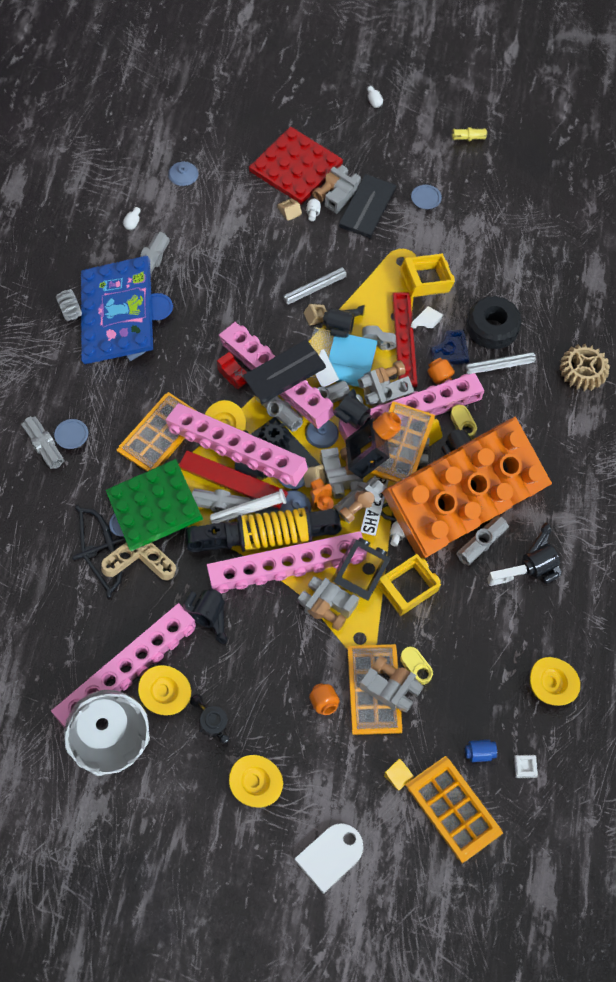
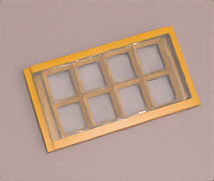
[117,392,197,472]
[369,401,435,483]
[347,644,402,735]
[405,756,503,864]

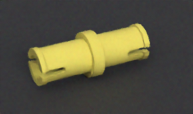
[452,127,487,141]

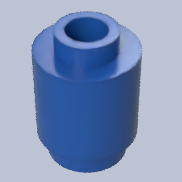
[465,740,497,762]

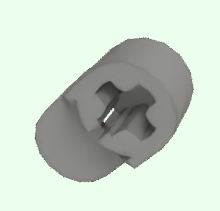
[362,325,396,350]

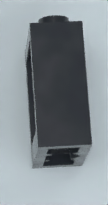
[345,418,390,479]
[331,538,391,601]

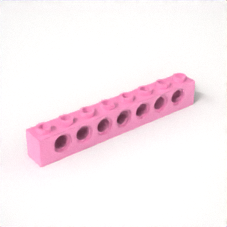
[219,322,334,429]
[338,373,484,444]
[166,403,308,487]
[207,531,367,594]
[51,603,196,728]

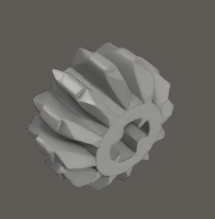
[56,289,82,321]

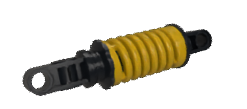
[185,506,342,552]

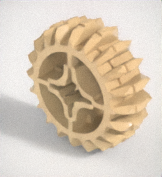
[560,344,610,391]

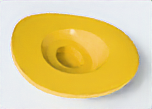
[205,400,246,431]
[530,657,580,706]
[138,666,191,715]
[229,755,283,807]

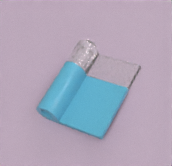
[310,327,378,388]

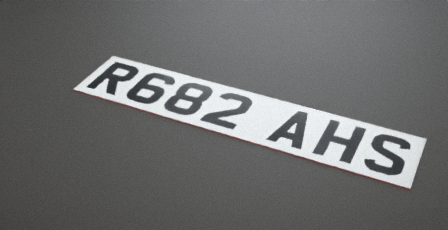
[361,476,389,536]

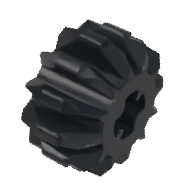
[258,421,290,449]

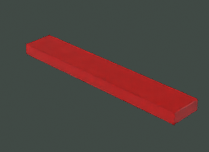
[392,292,417,387]
[179,451,288,510]

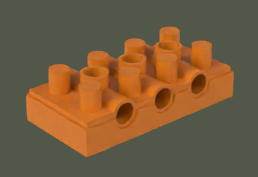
[382,416,552,558]

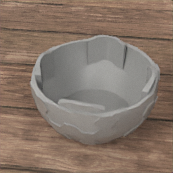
[64,690,150,776]

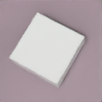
[514,755,538,778]

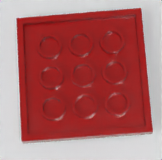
[249,127,343,205]

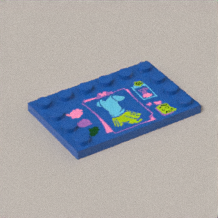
[81,256,153,364]

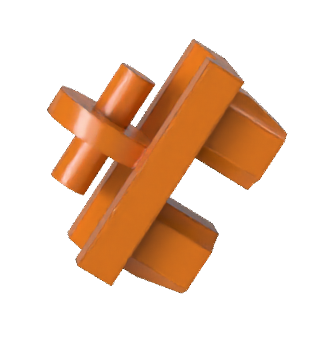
[310,478,334,511]

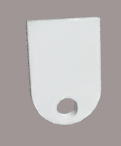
[295,824,363,894]

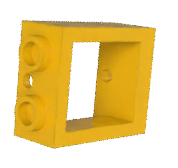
[400,254,455,297]
[377,554,441,616]

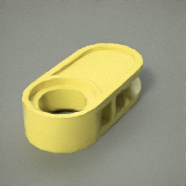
[450,405,477,439]
[400,647,433,685]

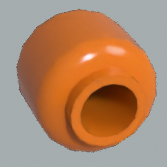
[427,358,455,385]
[373,412,401,440]
[309,683,340,715]

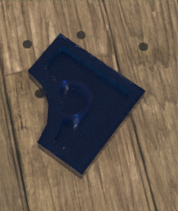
[431,330,469,365]

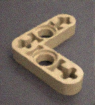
[101,542,176,580]

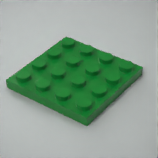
[106,459,203,551]

